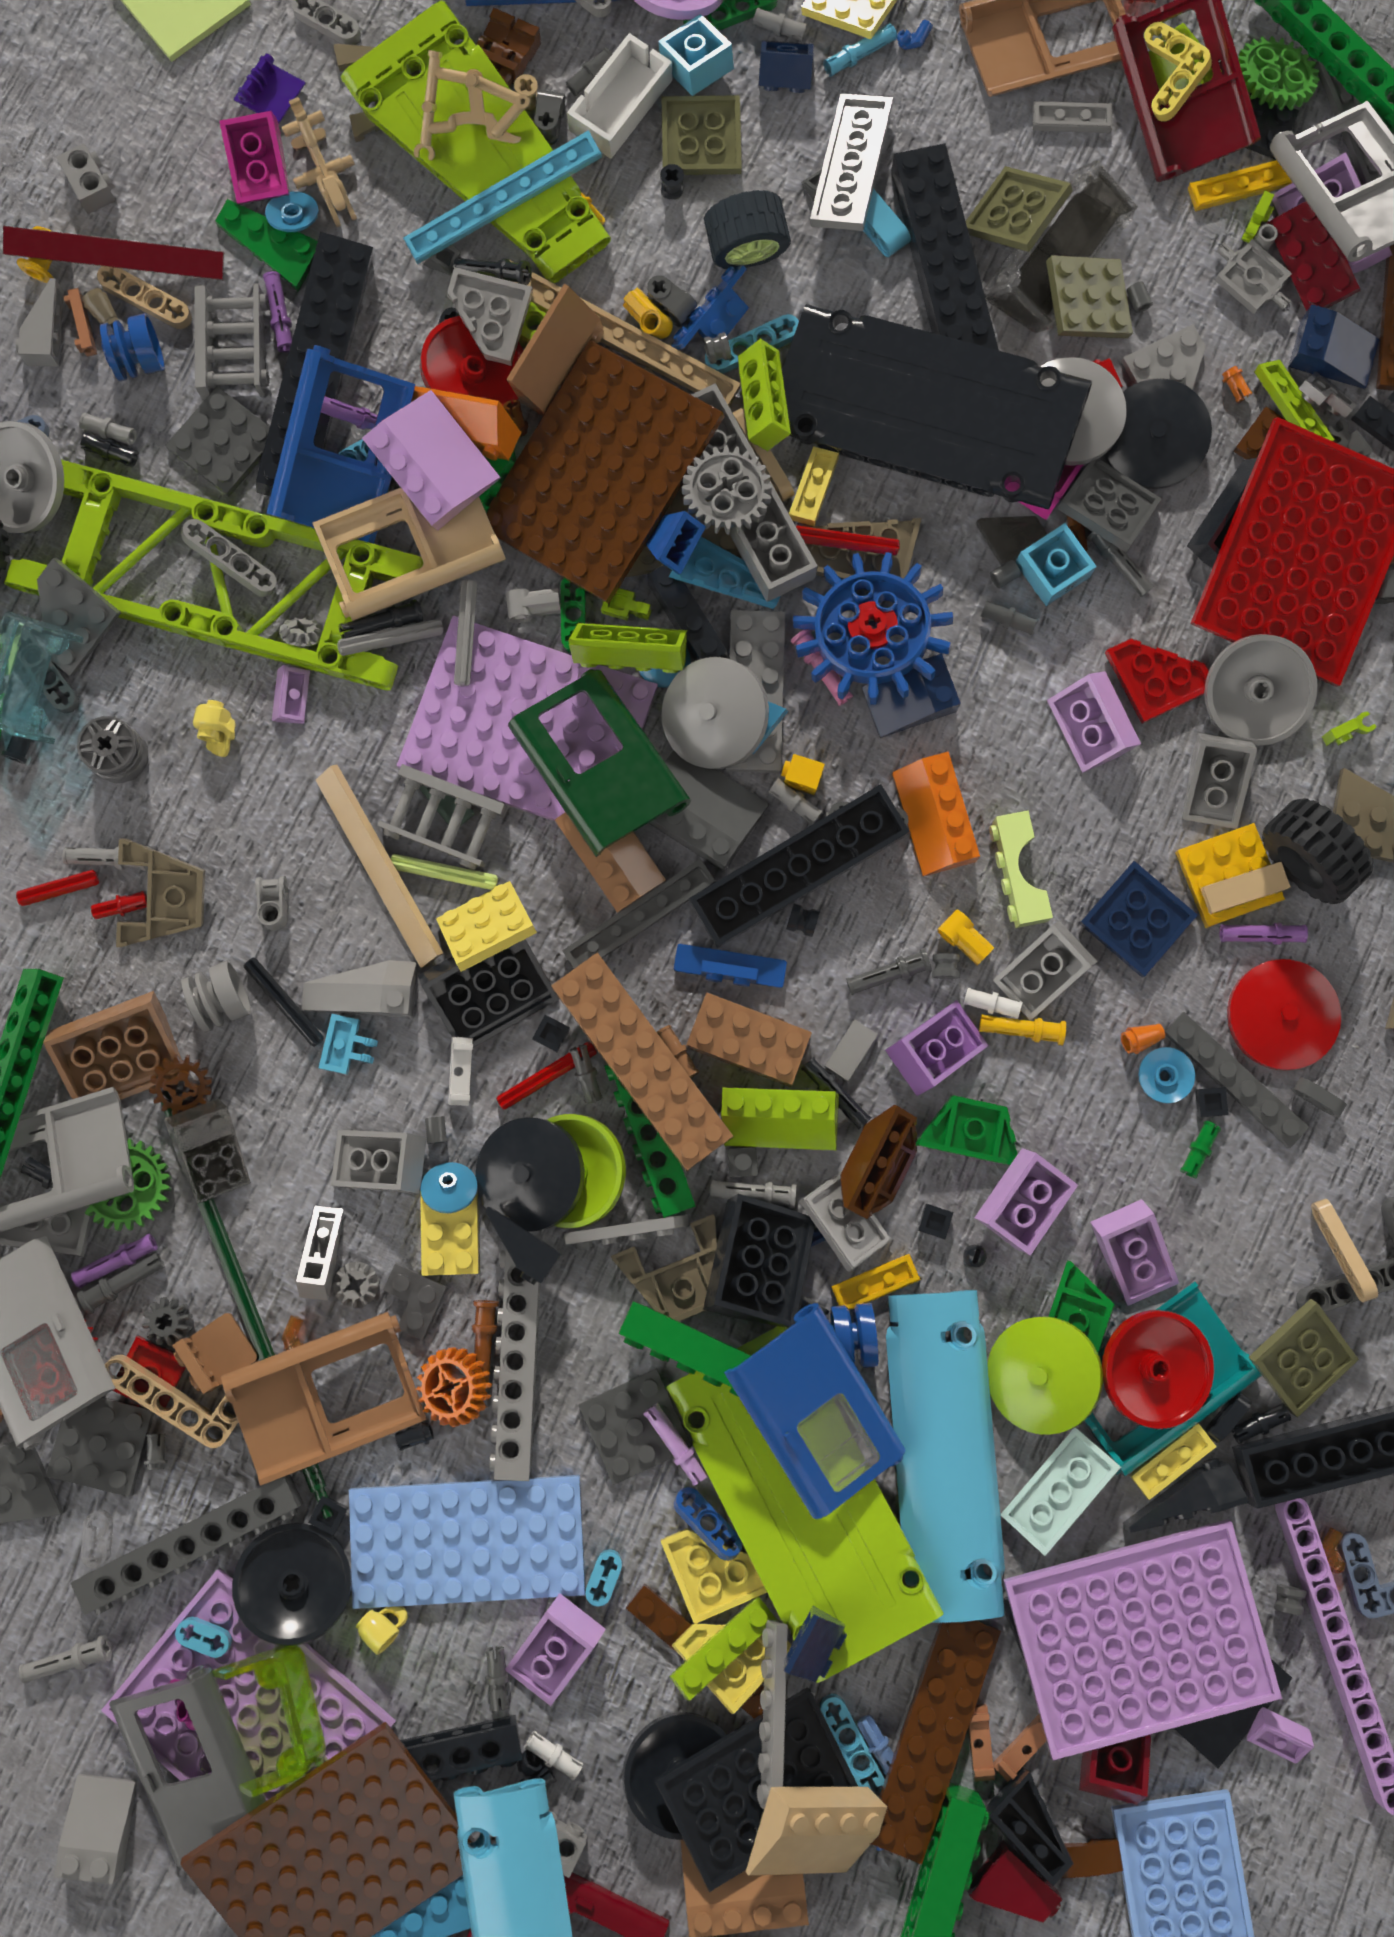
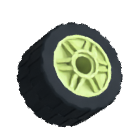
[704,190,791,269]

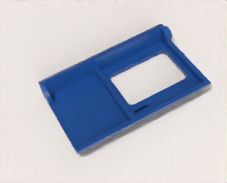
[266,345,415,544]

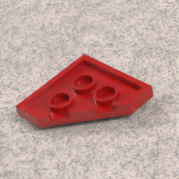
[1105,638,1209,724]

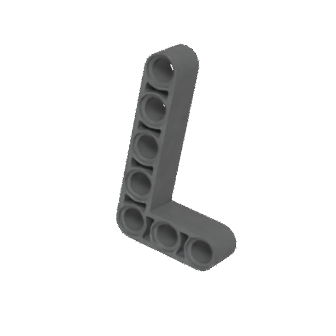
[1296,1197,1394,1312]

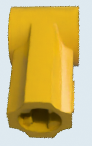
[623,288,673,339]
[937,910,994,965]

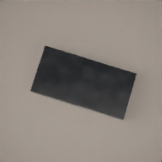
[1174,1659,1293,1769]

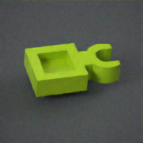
[1241,191,1274,243]

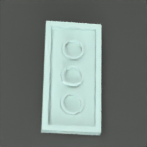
[1001,1427,1121,1556]

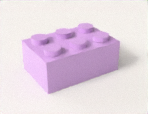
[975,1148,1078,1256]

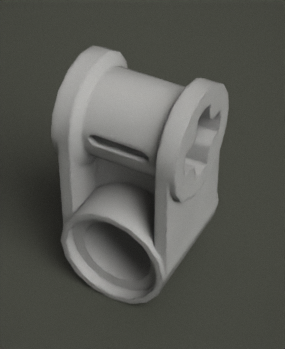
[255,876,288,931]

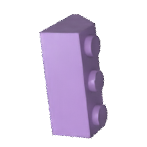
[1047,671,1141,773]

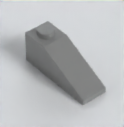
[15,278,64,366]
[296,1206,343,1301]

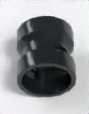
[786,903,820,937]

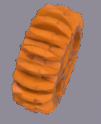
[415,1347,493,1427]

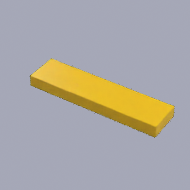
[1187,160,1293,211]

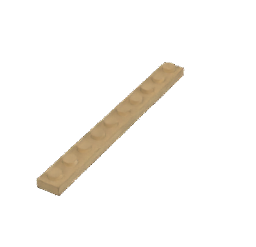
[510,260,741,407]

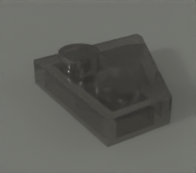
[976,516,1047,565]

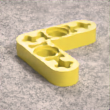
[1144,22,1212,121]

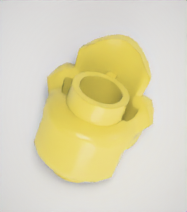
[193,700,236,757]

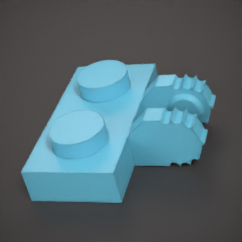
[319,1014,378,1075]

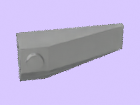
[301,960,417,1018]

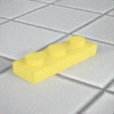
[789,446,839,527]
[1129,1423,1217,1500]

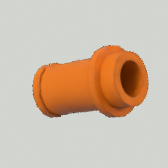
[1222,366,1253,403]

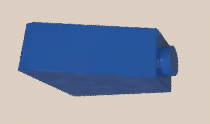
[646,511,706,575]

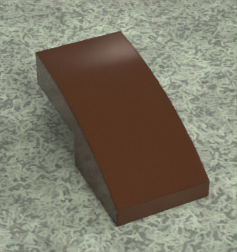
[1062,1838,1123,1878]

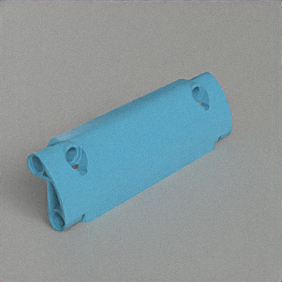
[886,1290,1005,1623]
[454,1779,573,1937]

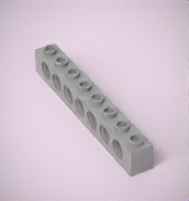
[490,1250,541,1481]

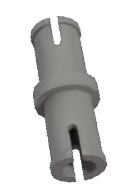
[753,8,807,42]
[79,413,137,446]
[768,778,822,825]

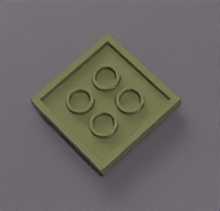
[661,95,742,175]
[966,166,1073,252]
[1046,255,1133,339]
[1248,1299,1359,1418]

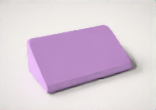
[272,665,310,724]
[1247,1707,1314,1764]

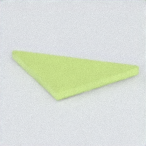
[120,0,251,62]

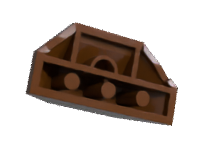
[840,1105,917,1219]

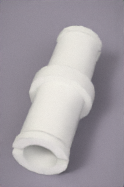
[964,987,1023,1019]
[524,1730,583,1781]

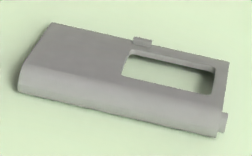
[1270,101,1394,262]
[0,1087,134,1233]

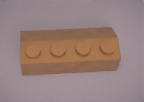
[555,812,666,913]

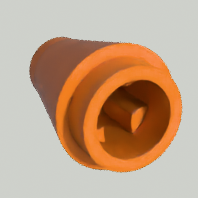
[1121,1023,1165,1054]

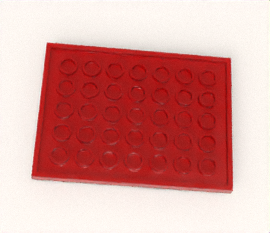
[1190,417,1394,687]

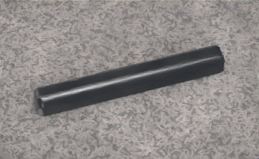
[243,957,324,1047]

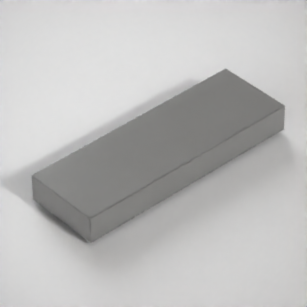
[1032,101,1112,133]

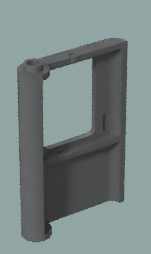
[109,1665,266,1867]

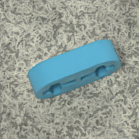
[585,1549,623,1607]
[175,1617,232,1658]

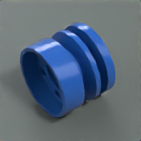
[100,313,165,382]

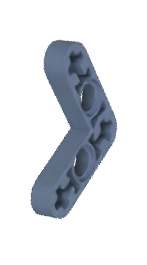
[1337,1531,1394,1618]

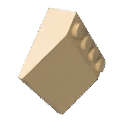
[746,1787,887,1875]

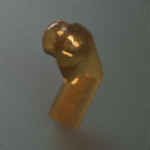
[282,1315,304,1351]
[1322,1527,1345,1574]

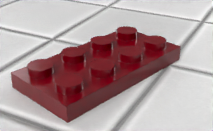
[1266,201,1361,312]

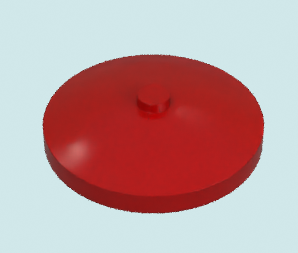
[420,316,523,407]
[1227,959,1341,1071]
[1102,1310,1214,1429]

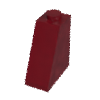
[968,1840,1063,1923]

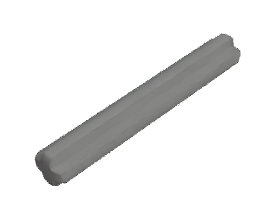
[454,579,477,687]
[337,619,444,656]

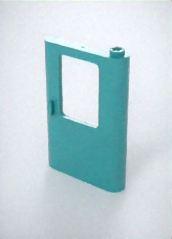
[1084,1281,1262,1477]

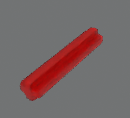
[16,870,99,906]

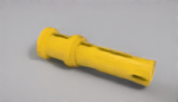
[979,1014,1066,1046]

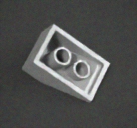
[1182,733,1257,829]
[993,921,1097,1021]
[331,1130,427,1194]
[54,1774,137,1884]

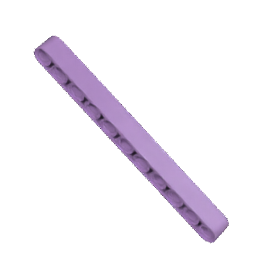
[1275,1498,1394,1815]

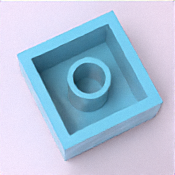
[658,14,734,96]
[1015,523,1097,606]

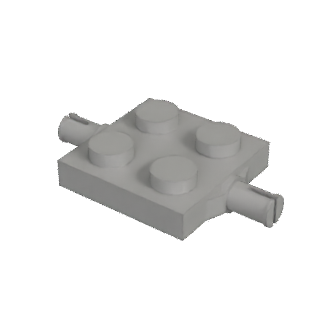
[1215,239,1292,314]

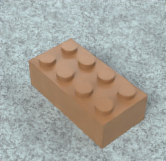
[686,992,812,1087]

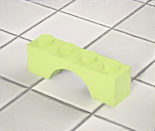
[989,810,1053,928]

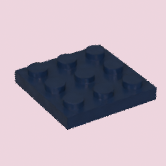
[1079,861,1198,978]

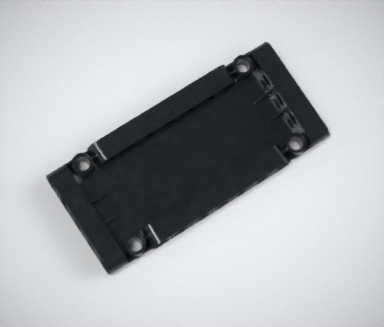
[782,304,1092,510]

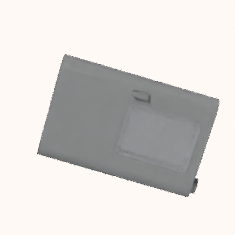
[0,1236,116,1450]

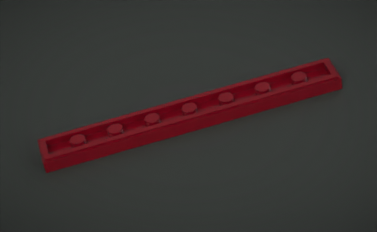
[3,226,225,281]

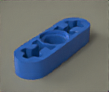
[674,1487,742,1561]

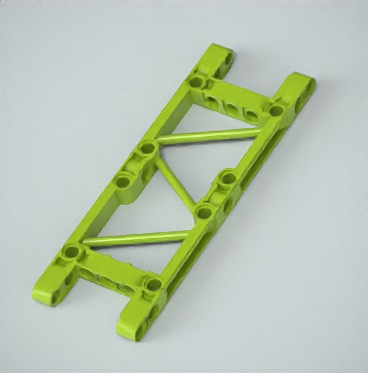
[4,460,424,691]

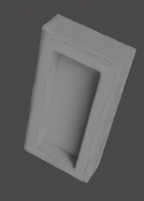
[824,1019,878,1082]

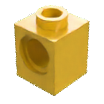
[781,754,825,795]

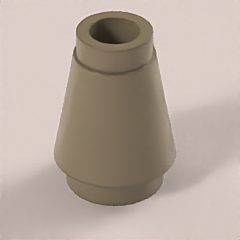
[82,288,119,329]

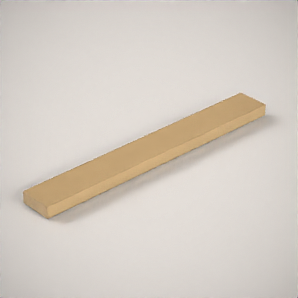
[315,765,443,968]

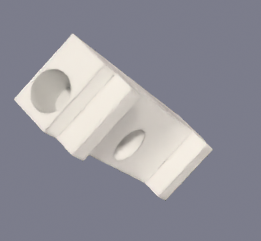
[448,1037,473,1106]

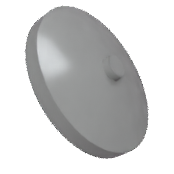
[1041,357,1126,465]
[0,421,64,533]
[1204,634,1317,746]
[662,657,769,769]

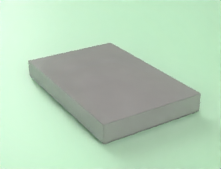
[799,1171,891,1272]

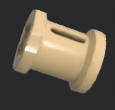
[514,74,538,111]

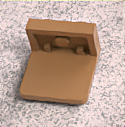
[172,1313,258,1394]

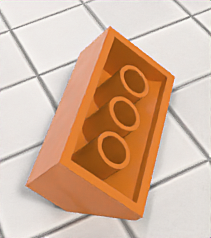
[411,386,521,460]
[892,751,980,877]

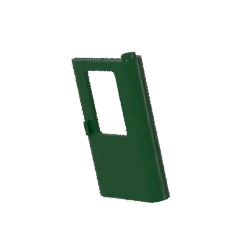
[508,669,691,857]

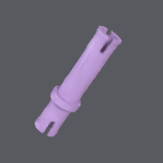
[643,1403,708,1486]

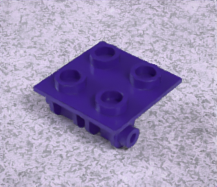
[234,53,306,125]

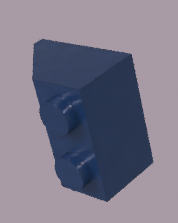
[758,40,813,93]

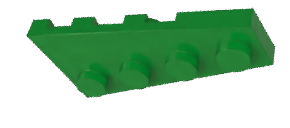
[215,199,318,292]

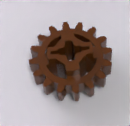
[149,1054,212,1116]

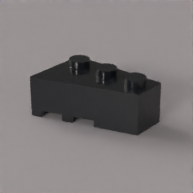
[986,1767,1073,1886]

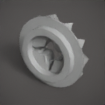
[279,617,323,647]
[332,1262,379,1308]

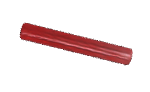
[796,526,900,556]
[496,1041,597,1110]

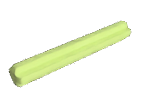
[391,854,498,890]

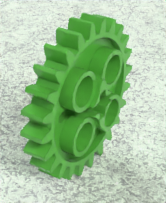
[1238,36,1320,110]
[85,1138,172,1232]

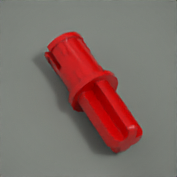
[91,890,147,919]

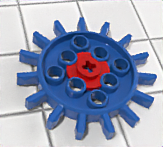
[793,552,953,705]

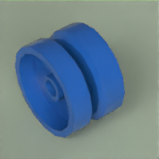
[830,1303,879,1368]

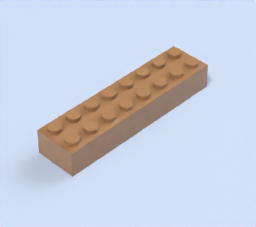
[551,952,733,1172]

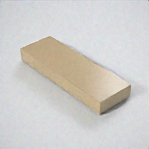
[1201,862,1291,914]

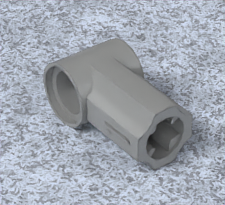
[505,588,561,623]

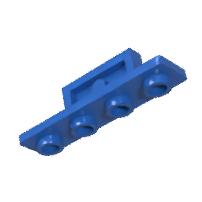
[671,265,749,350]
[674,944,787,988]

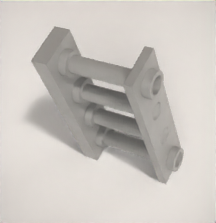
[194,283,270,399]
[377,764,508,870]

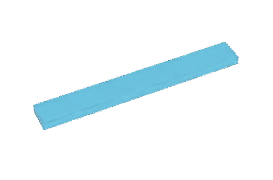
[403,130,602,264]

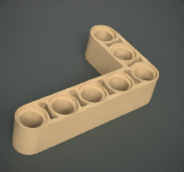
[105,1355,238,1448]

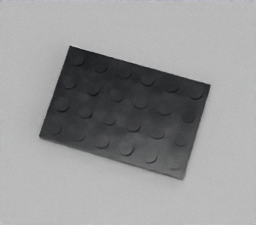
[654,1687,859,1892]

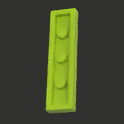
[1254,359,1334,441]
[669,1596,777,1701]

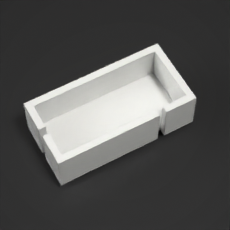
[567,33,672,159]

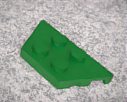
[916,1095,1018,1166]
[1048,1260,1115,1355]

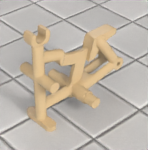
[414,50,531,161]
[282,97,357,227]

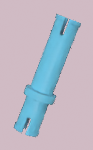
[823,23,897,77]

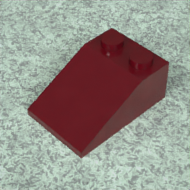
[1079,1734,1152,1805]

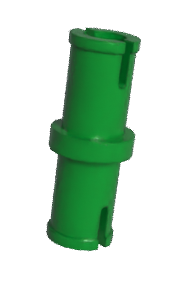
[1180,1121,1221,1179]

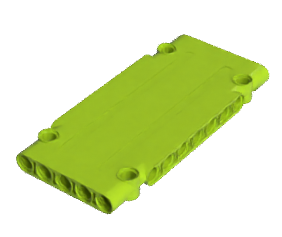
[666,1326,944,1683]

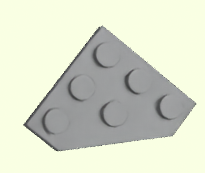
[447,267,533,366]
[1121,324,1206,389]

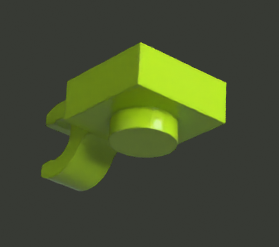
[601,588,652,621]
[1322,711,1377,746]

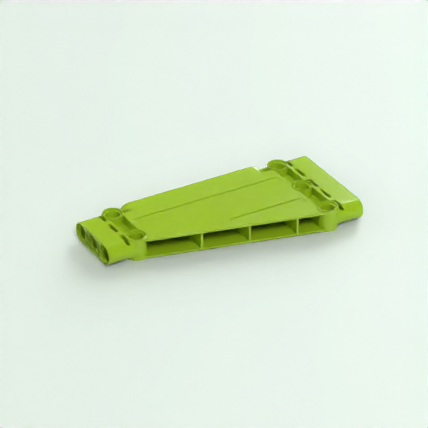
[341,1,611,284]

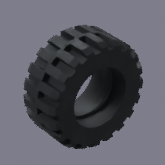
[1262,798,1374,904]

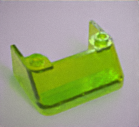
[212,1646,326,1797]

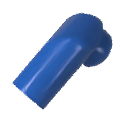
[897,20,933,50]

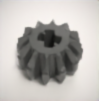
[142,1297,193,1346]

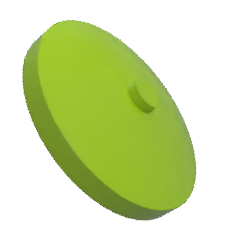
[547,1114,626,1228]
[987,1317,1103,1435]

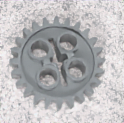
[682,445,772,535]

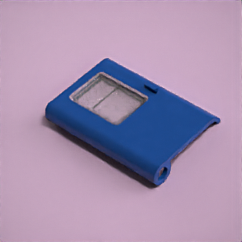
[724,1303,905,1519]

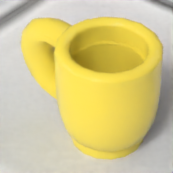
[356,1606,408,1655]

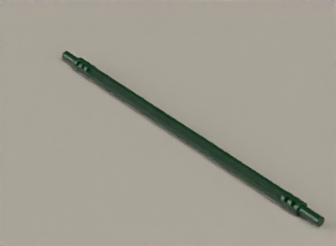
[160,1091,333,1519]

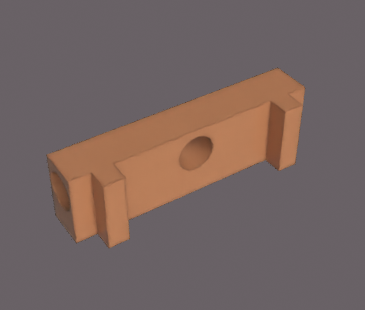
[63,288,97,357]
[968,1704,995,1782]
[993,1714,1047,1782]

